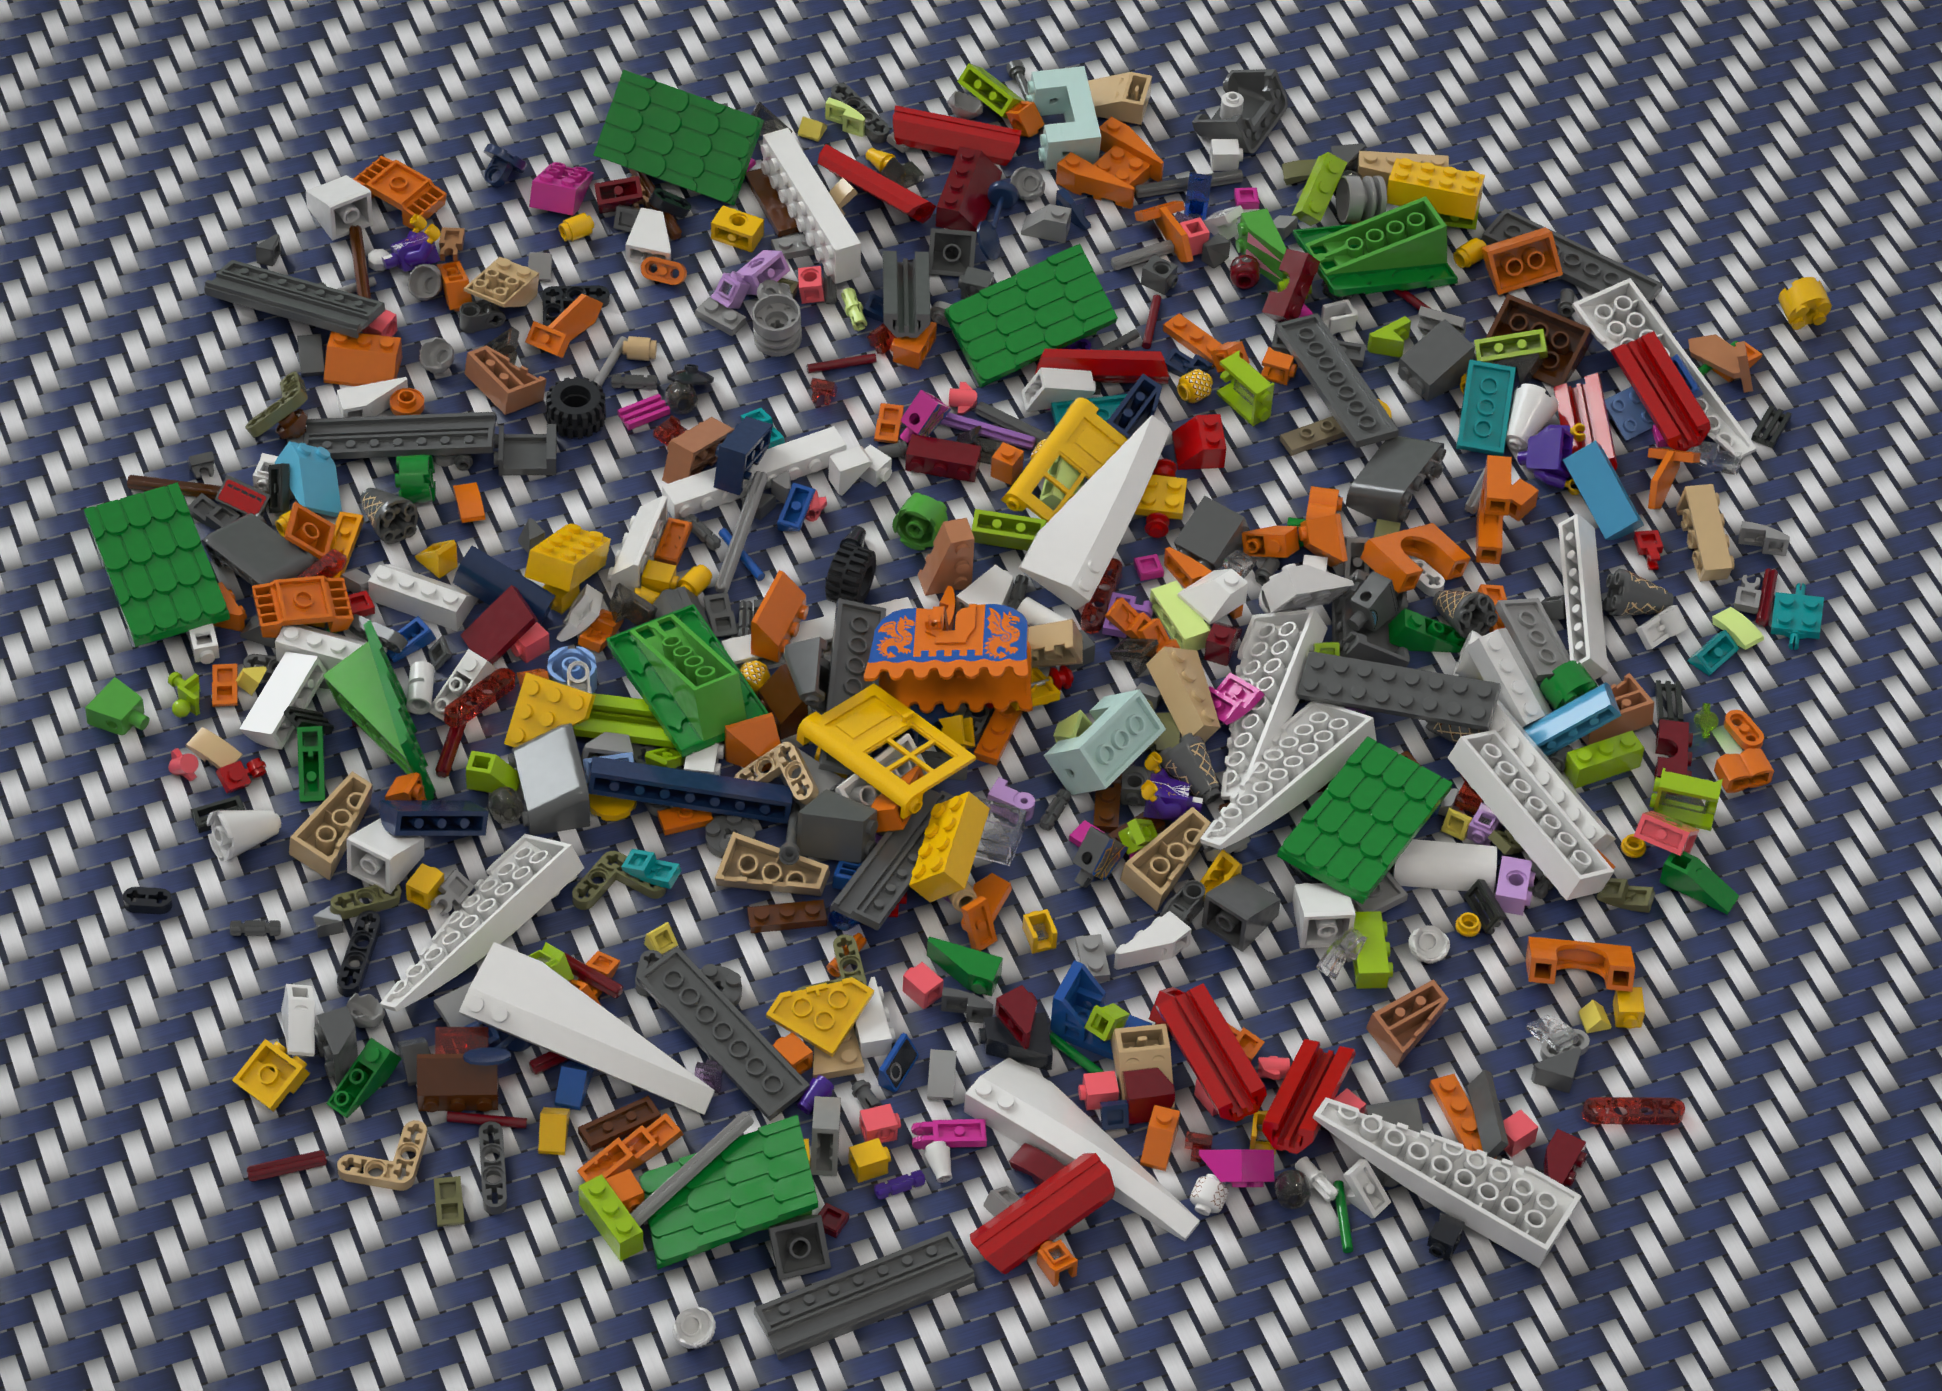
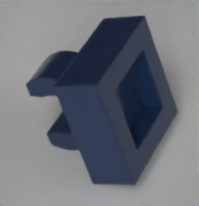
[1100,1100,1129,1131]

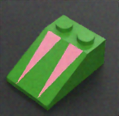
[1235,208,1287,285]

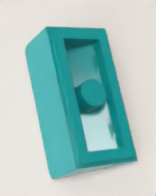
[1687,630,1740,676]

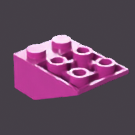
[529,162,594,216]

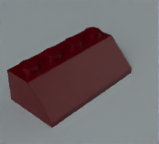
[936,147,1002,232]

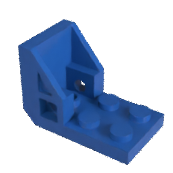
[1050,960,1152,1060]

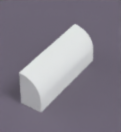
[240,652,327,750]
[1393,839,1497,894]

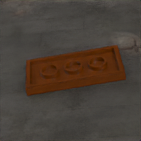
[745,168,799,237]

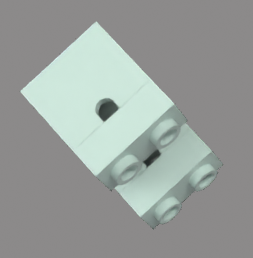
[1026,66,1101,170]
[1043,689,1166,795]

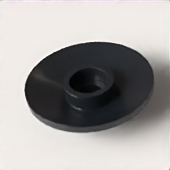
[667,364,714,385]

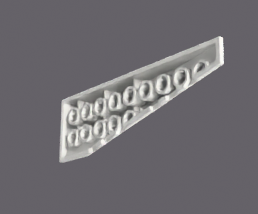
[1572,278,1757,460]
[1019,415,1171,610]
[1221,609,1328,800]
[1200,701,1377,850]
[380,834,584,1012]
[459,942,715,1115]
[964,1057,1200,1241]
[1313,1097,1582,1268]

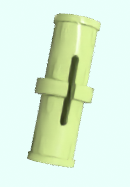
[841,288,867,331]

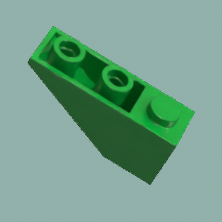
[1388,608,1466,653]
[1660,851,1739,915]
[326,1038,402,1118]

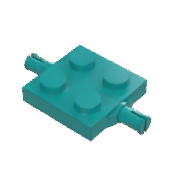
[1771,583,1824,650]

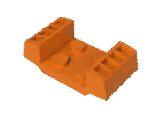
[353,156,447,229]
[252,576,354,638]

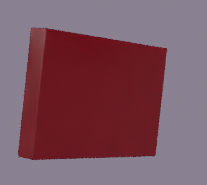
[461,585,538,665]

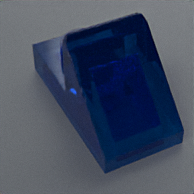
[1184,173,1212,220]

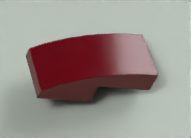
[1009,1143,1065,1185]

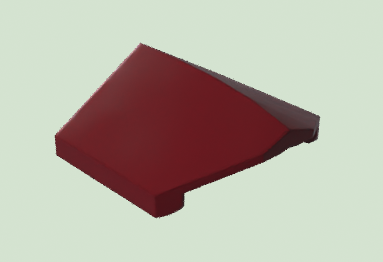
[1122,1067,1175,1124]

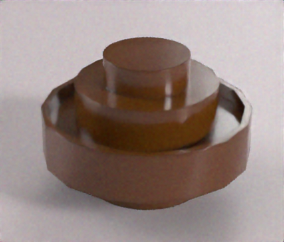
[276,409,308,439]

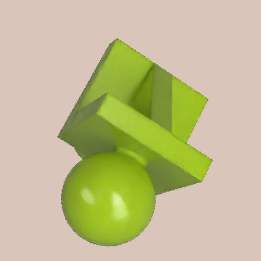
[168,672,201,718]

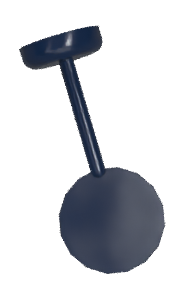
[977,181,1019,261]
[463,1030,532,1066]

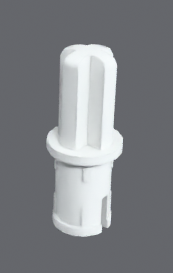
[1295,1156,1338,1202]

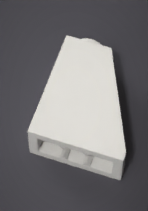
[626,208,671,267]
[1022,367,1096,412]
[956,564,1014,613]

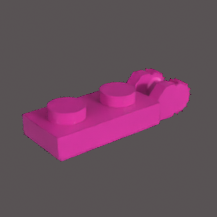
[911,1119,987,1150]

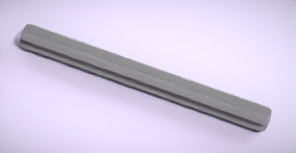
[715,471,768,593]
[630,1111,754,1227]

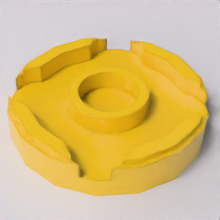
[589,794,637,821]

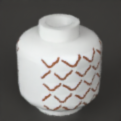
[1190,1174,1229,1216]

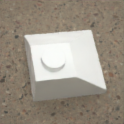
[1177,569,1248,625]

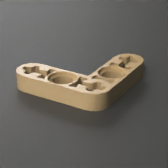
[734,742,819,805]
[337,1120,427,1191]

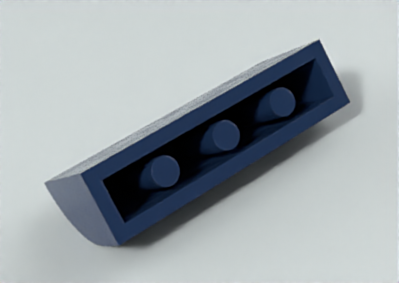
[453,546,556,625]
[379,800,489,836]

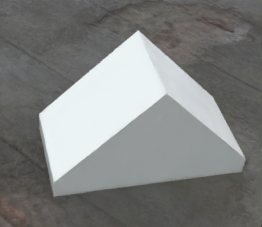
[828,446,873,496]

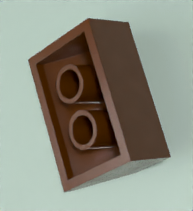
[417,1054,499,1112]

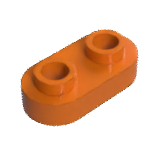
[641,257,687,285]
[1724,710,1764,750]

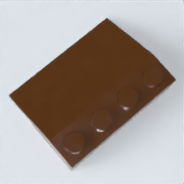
[1486,294,1594,387]

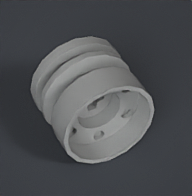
[1336,175,1387,223]
[752,294,802,357]

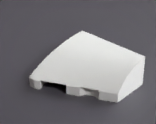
[556,584,603,642]

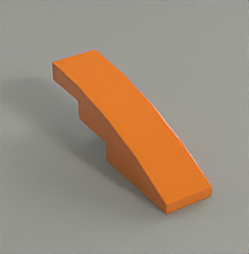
[1164,547,1243,619]
[577,1113,684,1182]

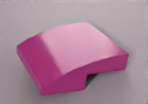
[1209,672,1265,725]

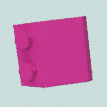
[1199,1149,1274,1187]

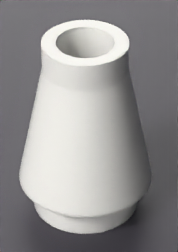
[924,1141,953,1183]

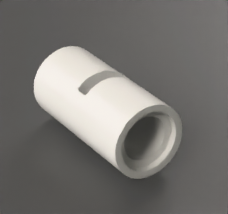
[1017,597,1068,626]
[406,661,435,715]

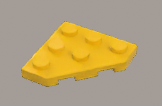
[504,672,596,748]
[766,977,874,1057]

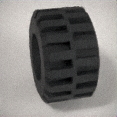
[546,377,606,439]
[825,542,876,603]

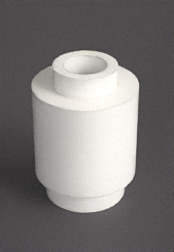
[1220,92,1244,119]

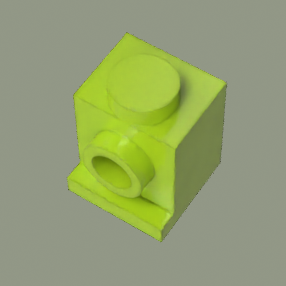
[1084,1003,1130,1041]

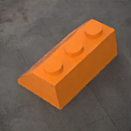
[1481,227,1563,295]
[323,331,402,386]
[751,570,809,662]

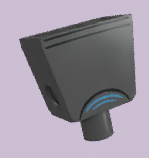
[1347,571,1399,631]

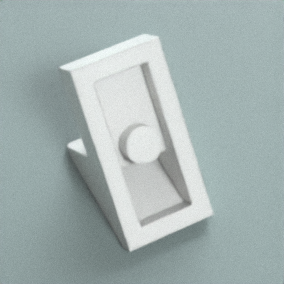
[1202,205,1244,240]
[1343,1159,1391,1218]

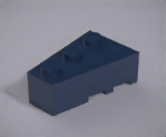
[1107,374,1162,439]
[714,416,773,496]

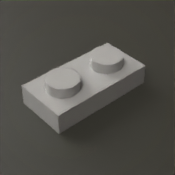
[771,234,815,259]
[695,297,746,336]
[1075,934,1110,982]

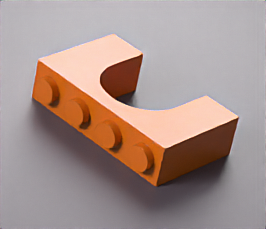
[1475,455,1512,564]
[1360,523,1471,593]
[1526,936,1635,992]

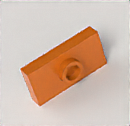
[654,517,693,566]
[658,807,713,836]

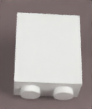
[306,175,373,241]
[347,819,424,894]
[1292,883,1356,948]

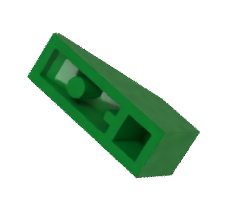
[297,726,325,802]
[927,936,1003,996]

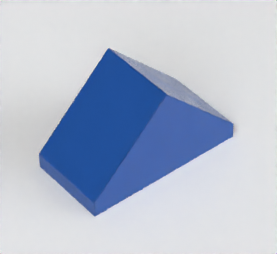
[555,1061,594,1111]

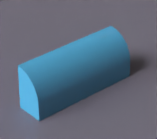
[1563,440,1644,540]
[1523,682,1622,756]

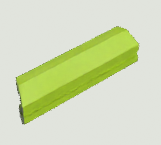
[573,693,675,748]

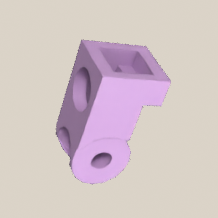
[987,777,1035,822]

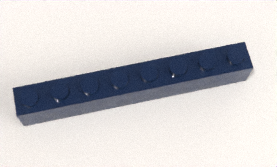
[588,756,792,824]

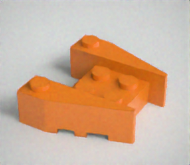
[1056,116,1164,209]

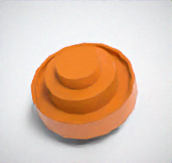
[390,388,425,416]

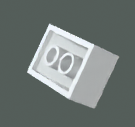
[1262,563,1354,613]

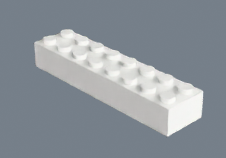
[761,128,861,284]
[1448,730,1615,900]

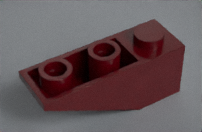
[1543,1129,1588,1187]

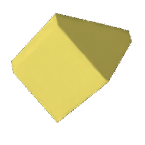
[798,117,827,142]
[236,666,267,696]
[1441,808,1472,841]
[644,922,678,954]
[1578,1000,1612,1033]

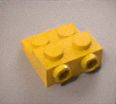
[232,1039,310,1112]

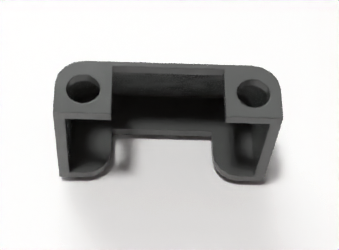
[1345,436,1446,523]

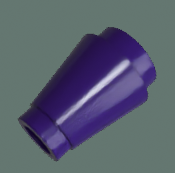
[797,1075,834,1115]

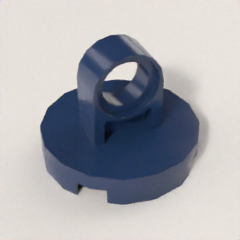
[484,143,527,187]

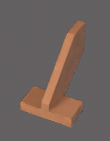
[1688,334,1753,393]

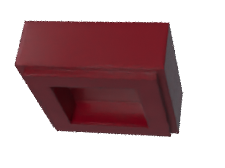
[818,1203,849,1238]

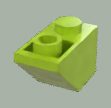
[466,751,520,797]

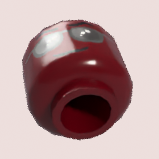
[1230,255,1260,289]

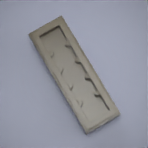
[1280,416,1347,456]

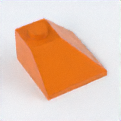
[284,502,336,562]
[1298,513,1348,567]
[725,712,781,772]

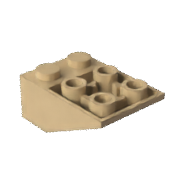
[1088,72,1152,125]
[464,257,539,307]
[1110,1024,1175,1109]

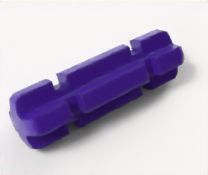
[874,1170,925,1200]

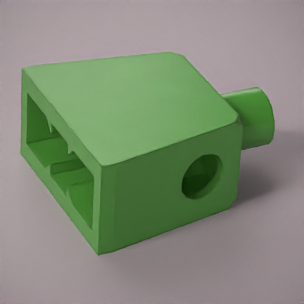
[85,677,150,735]

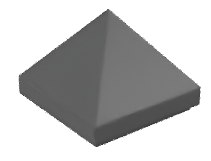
[428,636,452,670]

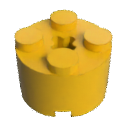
[1778,277,1832,330]

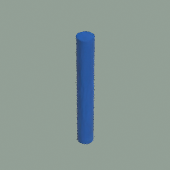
[718,528,765,581]

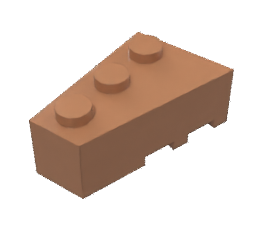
[465,345,546,415]
[662,417,734,484]
[918,518,975,596]
[1582,673,1654,745]
[1366,979,1449,1068]

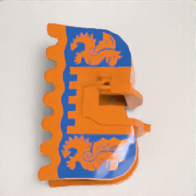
[864,604,1033,713]

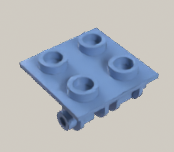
[1605,386,1655,441]

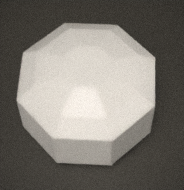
[368,249,389,271]

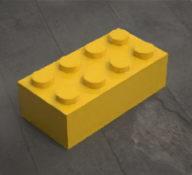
[1387,158,1485,220]
[524,524,611,592]
[909,791,990,902]

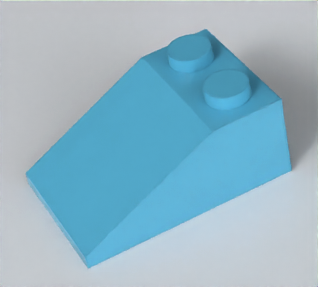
[274,441,342,517]

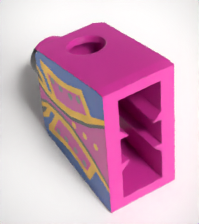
[899,390,951,444]

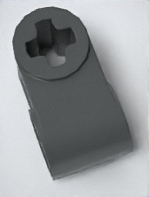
[459,300,506,333]
[1161,880,1205,926]

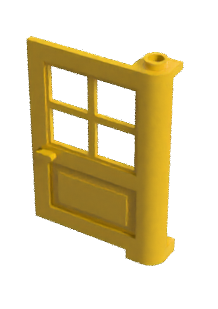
[1001,397,1128,523]
[796,683,976,819]

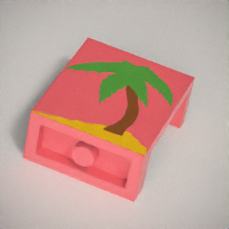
[1634,811,1699,856]

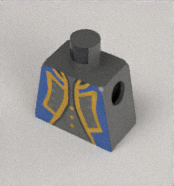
[1073,826,1128,888]

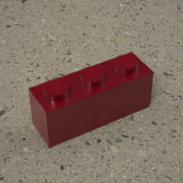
[905,434,981,483]

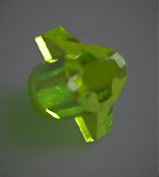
[1693,703,1719,738]

